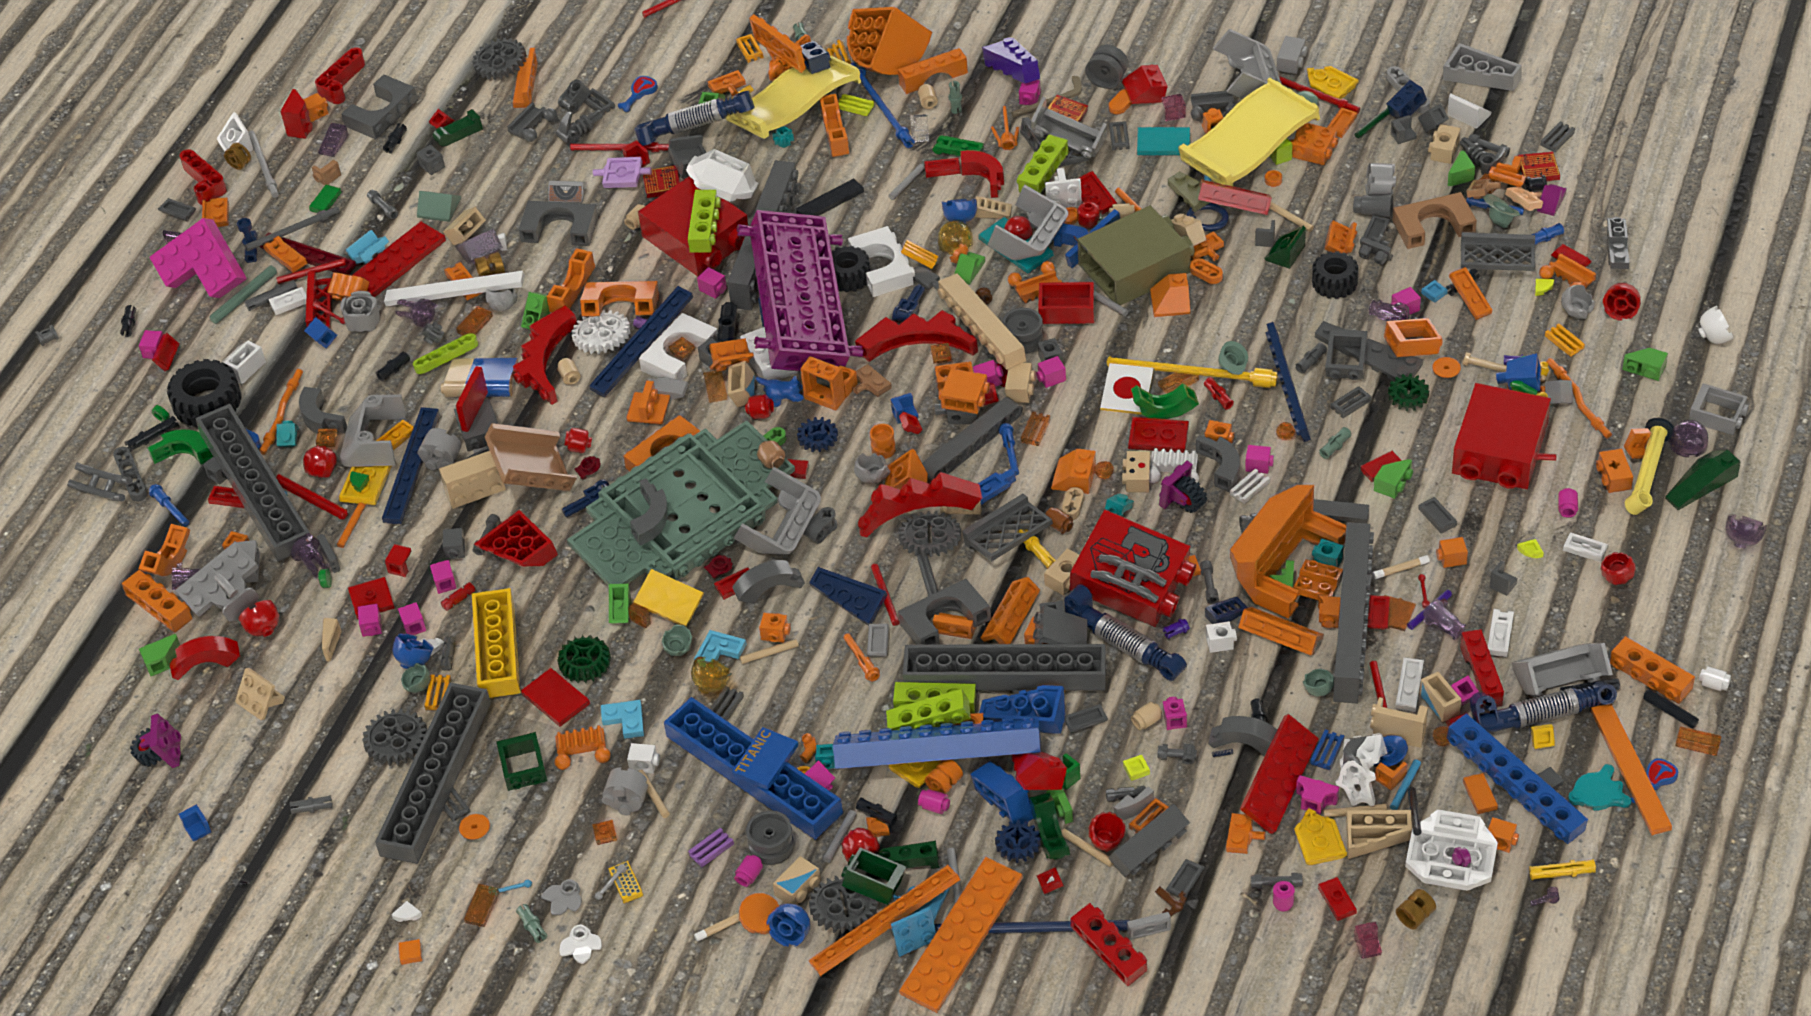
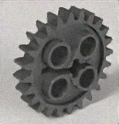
[472,37,527,80]
[898,511,961,557]
[362,708,427,766]
[809,876,878,934]

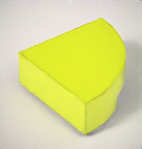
[1535,278,1554,296]
[1517,539,1544,558]

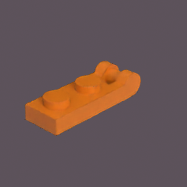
[263,236,307,273]
[444,262,482,301]

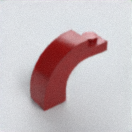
[961,150,1004,198]
[170,636,240,680]

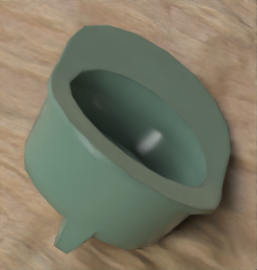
[1483,193,1520,228]
[1218,341,1248,375]

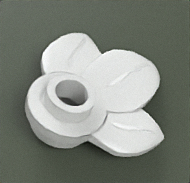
[560,925,602,964]

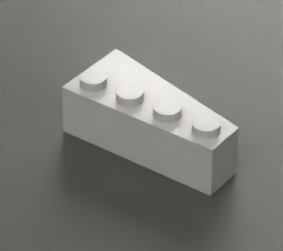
[1443,43,1522,91]

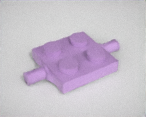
[593,157,652,188]

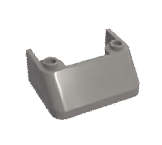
[1213,29,1281,99]
[1031,97,1107,158]
[987,185,1068,260]
[340,394,406,467]
[733,467,821,554]
[1512,643,1613,697]

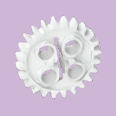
[572,310,631,354]

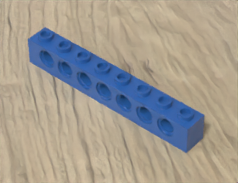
[1447,713,1588,844]

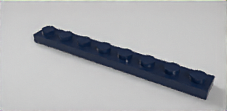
[589,286,693,398]
[1265,322,1311,442]
[382,407,440,524]

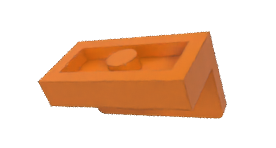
[933,613,976,639]

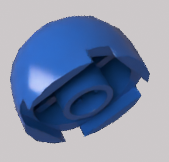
[942,199,977,226]
[392,633,434,669]
[767,903,810,947]

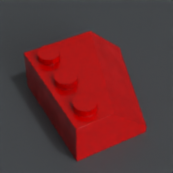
[474,510,558,567]

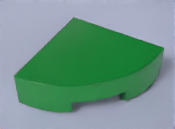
[350,471,370,492]

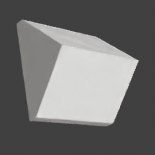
[1447,93,1492,129]
[217,112,253,152]

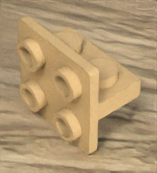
[235,668,285,720]

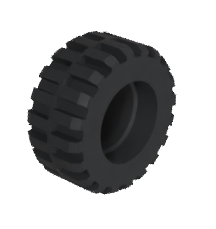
[167,359,241,427]

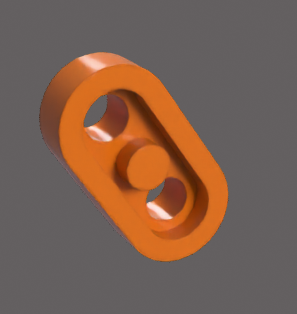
[1190,259,1223,284]

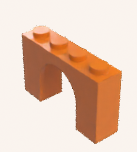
[580,281,659,316]
[623,415,700,471]

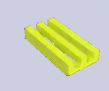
[838,94,874,116]

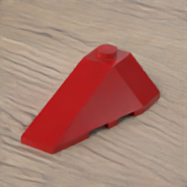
[1011,751,1067,790]

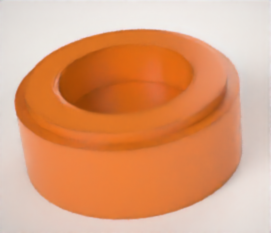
[1265,170,1282,187]

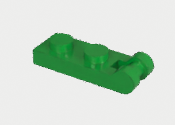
[932,135,984,156]

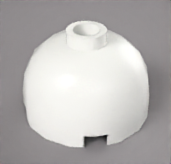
[1698,305,1733,344]

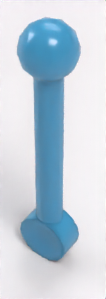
[489,879,532,897]

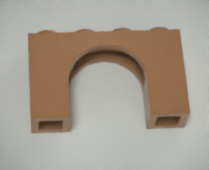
[1392,192,1477,249]

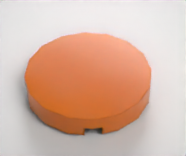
[739,893,779,934]

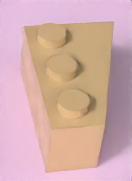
[1346,810,1412,859]

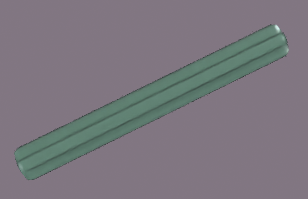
[209,265,277,324]

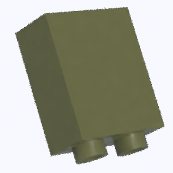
[1077,205,1195,306]

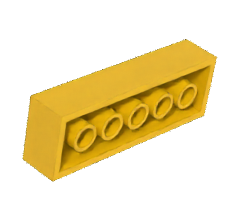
[472,588,520,698]

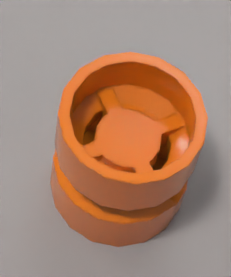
[870,423,896,459]
[924,759,963,794]

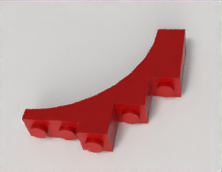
[513,305,577,405]
[855,310,978,362]
[858,472,982,538]

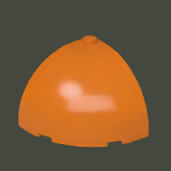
[847,7,932,75]

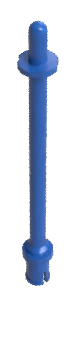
[851,63,915,148]

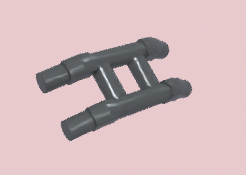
[67,462,133,501]
[1091,554,1167,603]

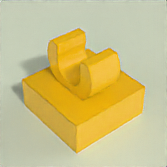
[1531,724,1555,749]

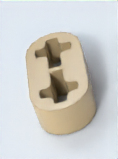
[1062,487,1084,520]

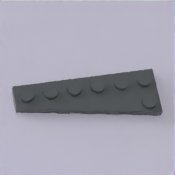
[1315,321,1423,381]

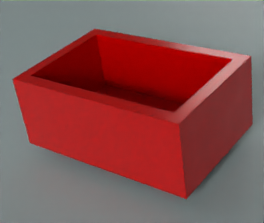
[1038,282,1094,324]

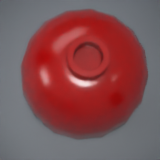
[1603,283,1641,321]
[239,600,279,637]

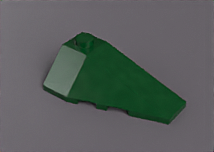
[1665,450,1741,510]

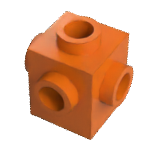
[759,612,791,643]

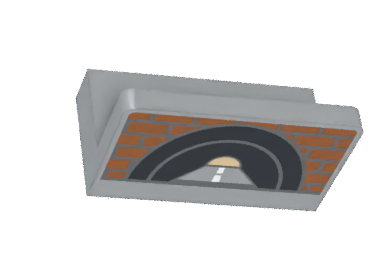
[548,181,587,203]

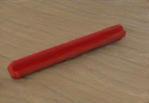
[276,474,348,520]

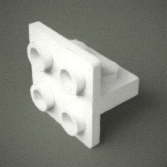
[1045,168,1082,208]

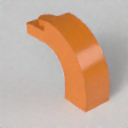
[139,524,191,576]

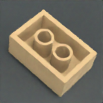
[439,451,506,509]

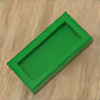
[309,184,342,213]

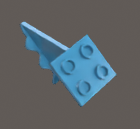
[891,886,950,957]

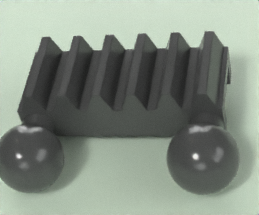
[1191,91,1236,121]
[507,102,557,142]

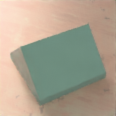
[417,191,461,222]

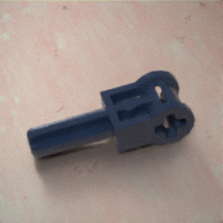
[892,284,925,322]
[562,479,609,517]

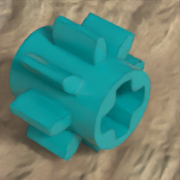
[772,126,794,148]

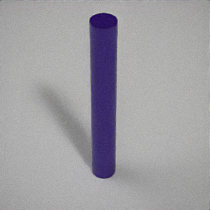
[1407,590,1452,630]

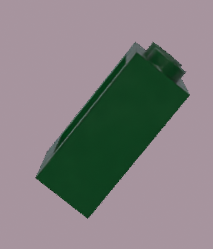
[496,732,547,791]
[841,848,906,905]

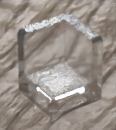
[910,114,929,142]

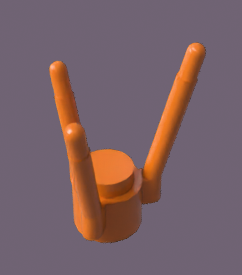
[991,106,1019,150]

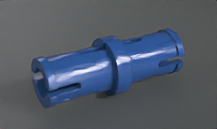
[1531,223,1564,245]

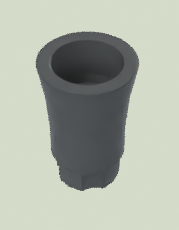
[1353,194,1393,219]

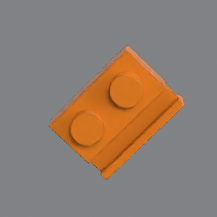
[202,197,229,227]

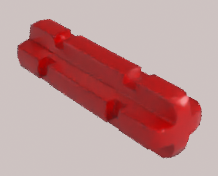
[441,582,475,611]

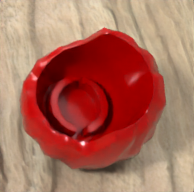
[303,445,337,478]
[1600,552,1636,585]
[1088,811,1125,852]
[841,827,880,862]

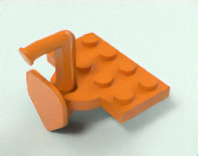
[749,14,811,82]

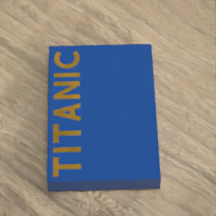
[732,727,799,790]

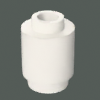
[1699,666,1731,691]

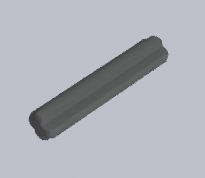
[917,553,938,596]

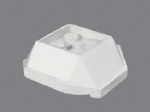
[686,149,759,202]
[1405,810,1498,891]

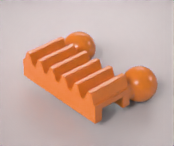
[1539,254,1596,288]
[1008,261,1062,303]
[554,725,611,770]

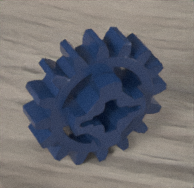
[797,417,838,452]
[995,820,1041,863]

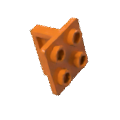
[709,338,754,372]
[627,380,670,424]

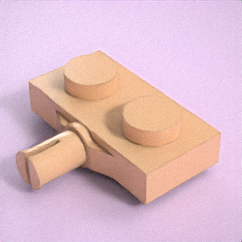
[1505,187,1543,211]

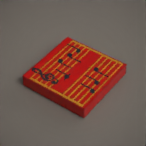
[1048,95,1088,122]
[1518,151,1560,183]
[643,165,680,198]

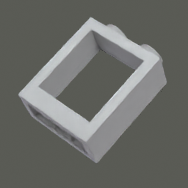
[1689,383,1749,435]

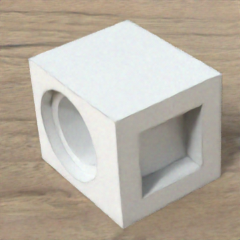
[1206,621,1237,653]
[627,743,660,774]

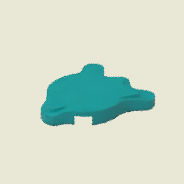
[1568,764,1631,811]

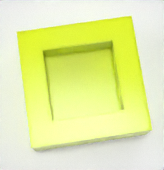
[1123,754,1150,781]

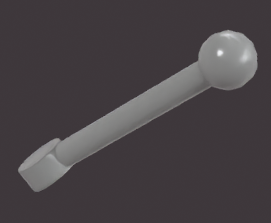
[595,864,627,900]

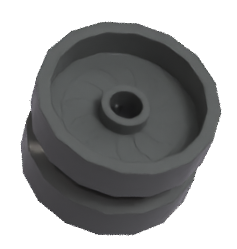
[1085,44,1129,89]
[1002,307,1043,354]
[746,811,794,865]

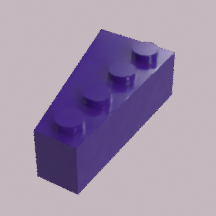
[982,37,1040,84]

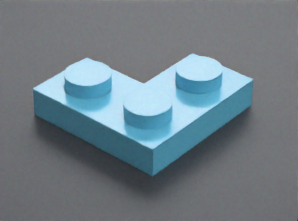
[694,630,747,669]
[601,700,644,739]

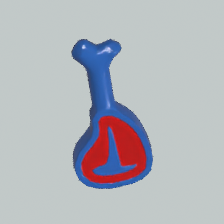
[618,76,658,112]
[1631,758,1679,804]

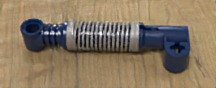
[634,91,755,146]
[1064,584,1187,681]
[1470,681,1617,733]

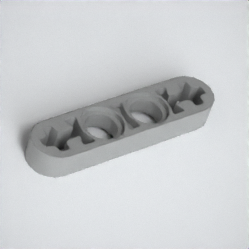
[1387,66,1430,113]

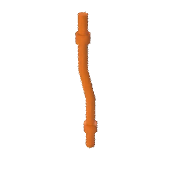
[1546,358,1612,439]
[259,369,303,455]

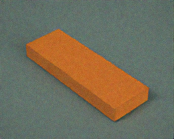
[1449,267,1493,320]

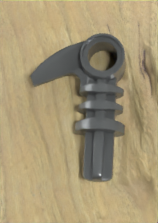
[556,110,603,146]
[1460,137,1506,177]

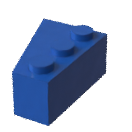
[971,761,1034,824]

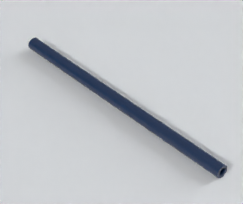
[934,920,1130,933]

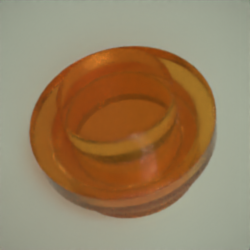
[1276,422,1295,440]
[1095,461,1114,479]
[1433,726,1450,746]

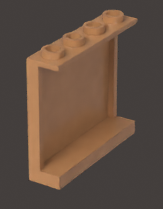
[485,423,577,491]

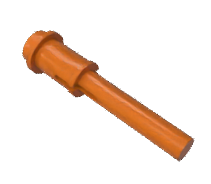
[843,633,880,681]

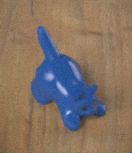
[756,376,803,407]

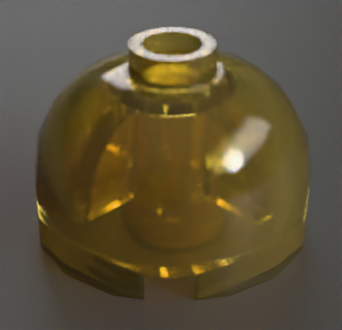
[938,220,973,255]
[691,657,732,694]

